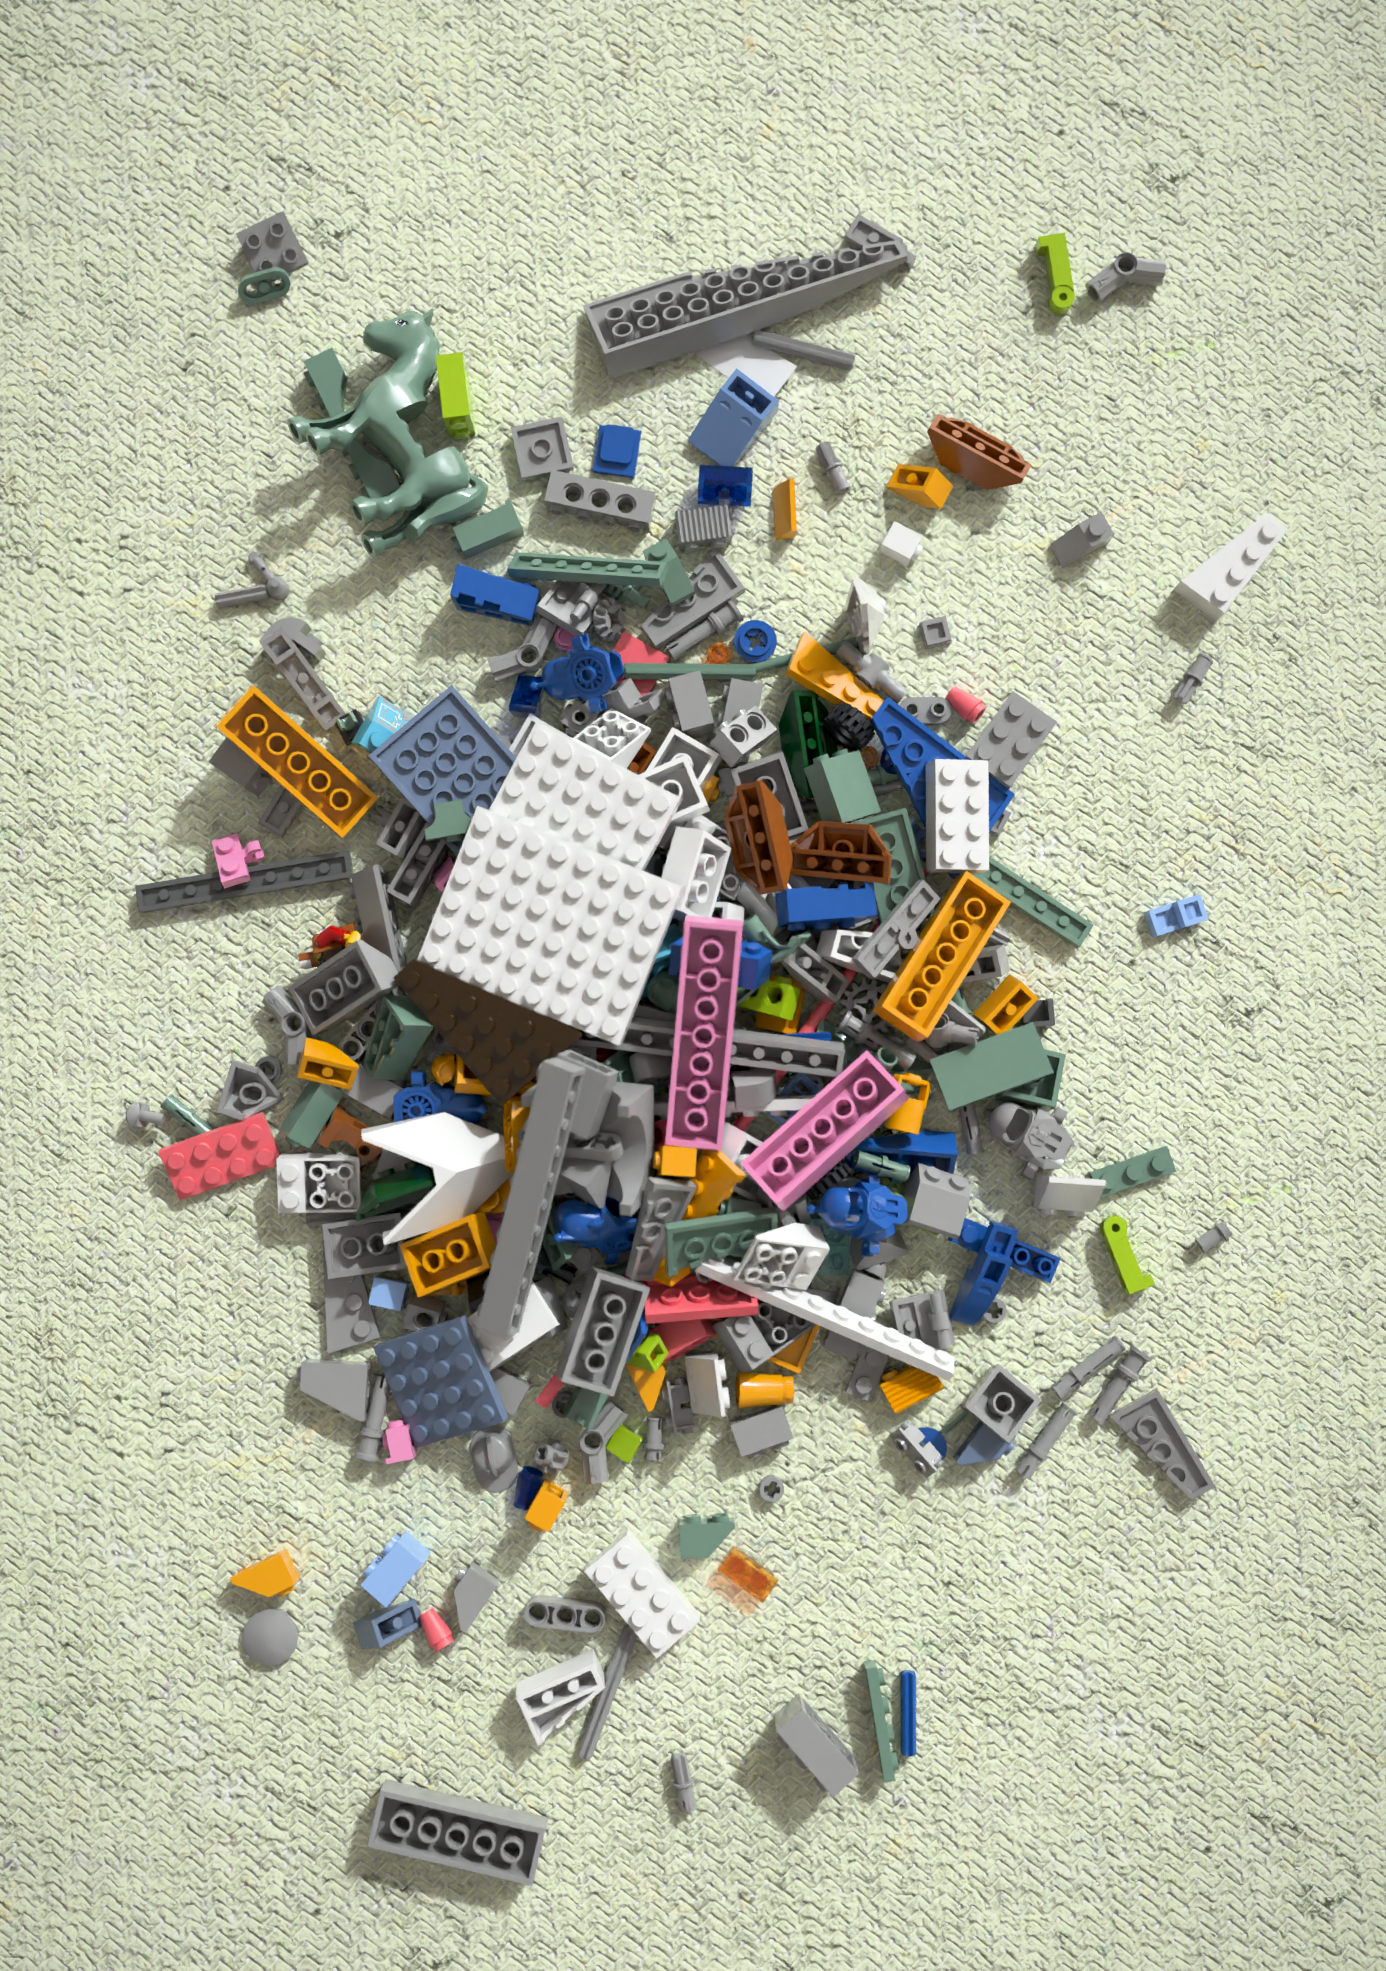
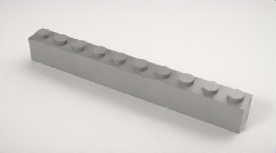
[564,1016,845,1077]
[476,1057,586,1340]

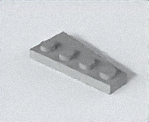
[641,548,745,649]
[626,1177,697,1281]
[322,1240,381,1354]
[1109,1388,1216,1500]

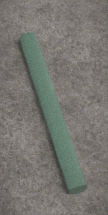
[752,637,858,673]

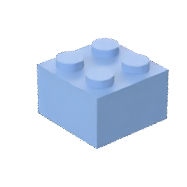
[360,1531,430,1607]

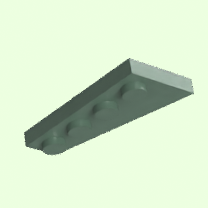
[664,1207,777,1278]

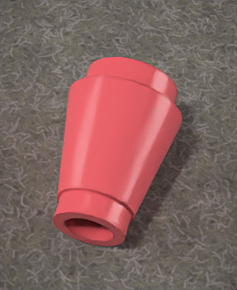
[945,686,986,724]
[419,1608,455,1653]

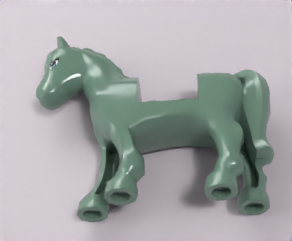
[287,309,488,558]

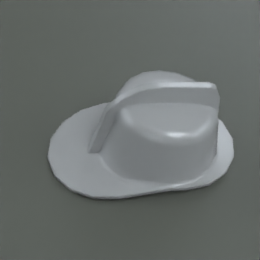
[471,1425,518,1492]

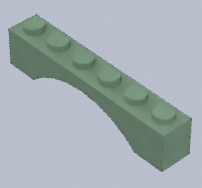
[303,348,400,498]

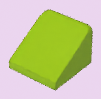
[606,1425,643,1464]

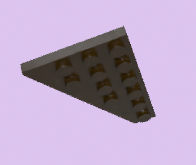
[393,959,584,1106]

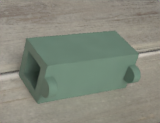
[451,499,524,559]
[279,1081,344,1149]
[561,1386,608,1429]

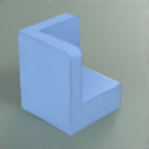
[369,1275,410,1311]

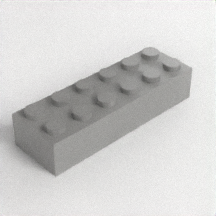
[367,1779,548,1886]

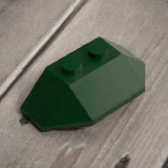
[778,690,838,798]
[355,1160,436,1221]

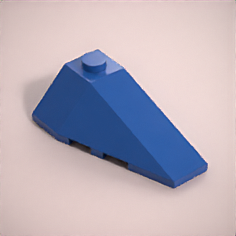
[844,1130,957,1184]

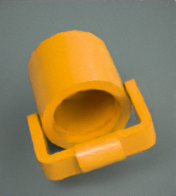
[884,1073,930,1135]

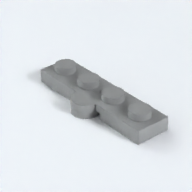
[852,880,941,978]

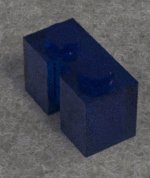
[697,465,753,507]

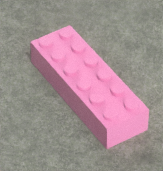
[740,1051,909,1212]

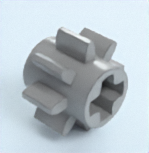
[534,1438,569,1475]

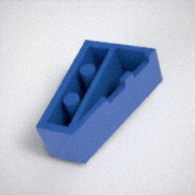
[450,564,541,626]
[775,882,877,931]
[669,937,773,990]

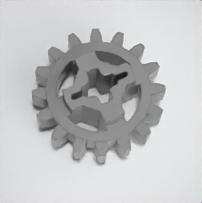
[839,979,893,1035]

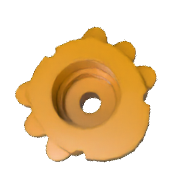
[431,1052,456,1086]

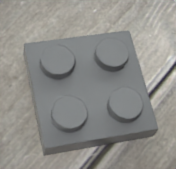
[510,416,574,481]

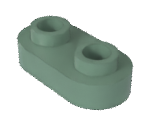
[238,267,290,305]

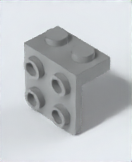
[905,1000,986,1063]

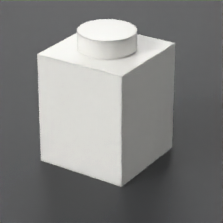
[879,521,923,567]

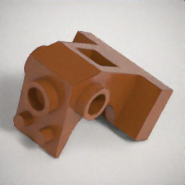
[318,1104,383,1173]

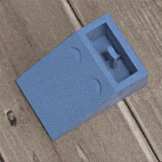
[687,369,779,473]

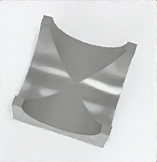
[521,1082,655,1216]

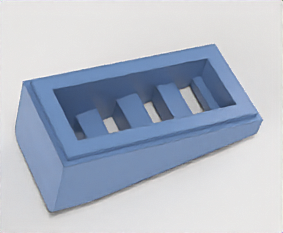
[764,1072,821,1127]

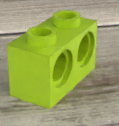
[736,977,801,1021]

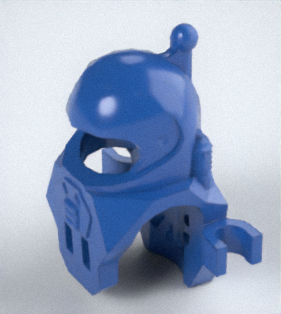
[530,633,624,714]
[393,1070,488,1124]
[806,1176,907,1257]
[553,1196,638,1265]

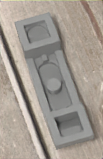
[259,627,346,731]

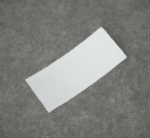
[694,334,797,397]

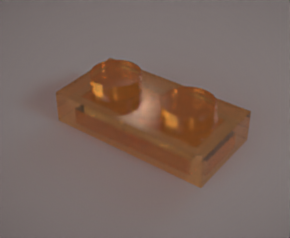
[718,1545,779,1603]

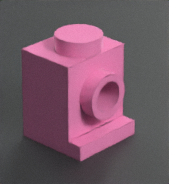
[383,1419,417,1464]

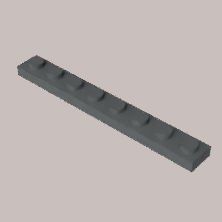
[135,850,354,913]

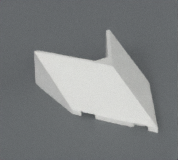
[361,1112,513,1245]

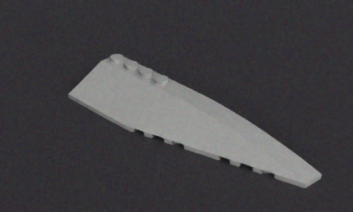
[583,240,908,379]

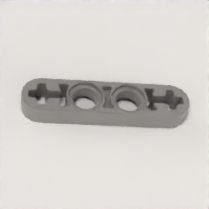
[517,1128,624,1162]

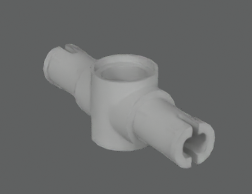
[835,640,908,703]
[895,1013,980,1048]

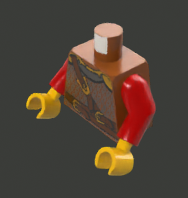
[298,923,361,970]

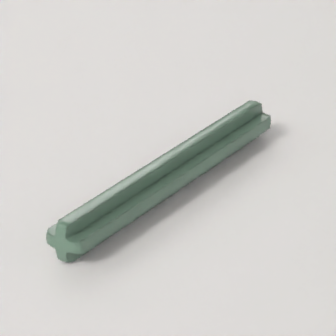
[623,663,756,680]

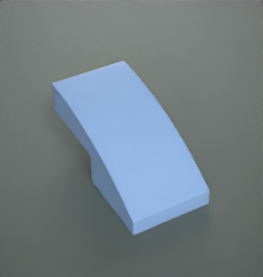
[1144,894,1209,938]

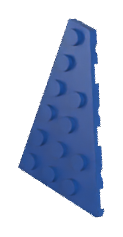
[870,696,1015,879]

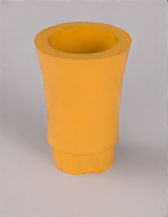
[735,1370,794,1410]

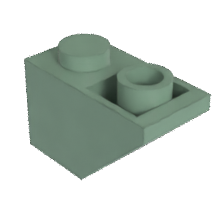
[679,1513,735,1559]

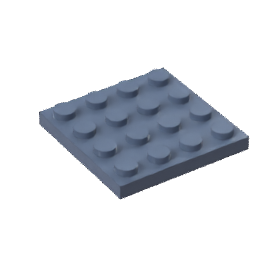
[373,1315,509,1448]

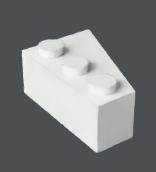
[516,1649,605,1746]

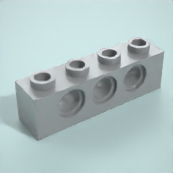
[544,470,656,532]
[386,822,450,909]

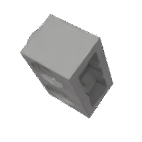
[710,705,777,768]

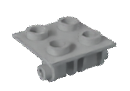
[236,211,308,280]

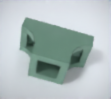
[424,800,472,843]

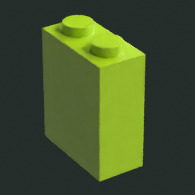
[436,352,476,439]

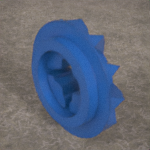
[734,620,777,663]

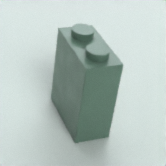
[804,749,881,823]

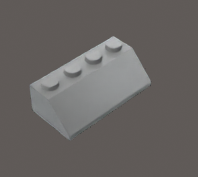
[349,864,407,973]
[288,940,400,1035]

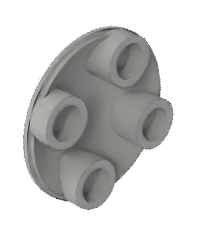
[242,1609,298,1666]

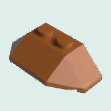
[927,414,1032,490]
[724,780,793,895]
[790,821,892,884]

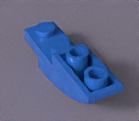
[948,1218,1061,1283]
[949,1221,1019,1326]

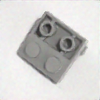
[535,580,607,636]
[889,1289,955,1349]

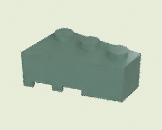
[362,995,434,1080]

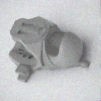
[983,1101,1074,1180]

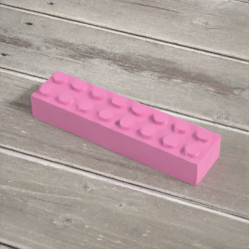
[665,915,743,1150]

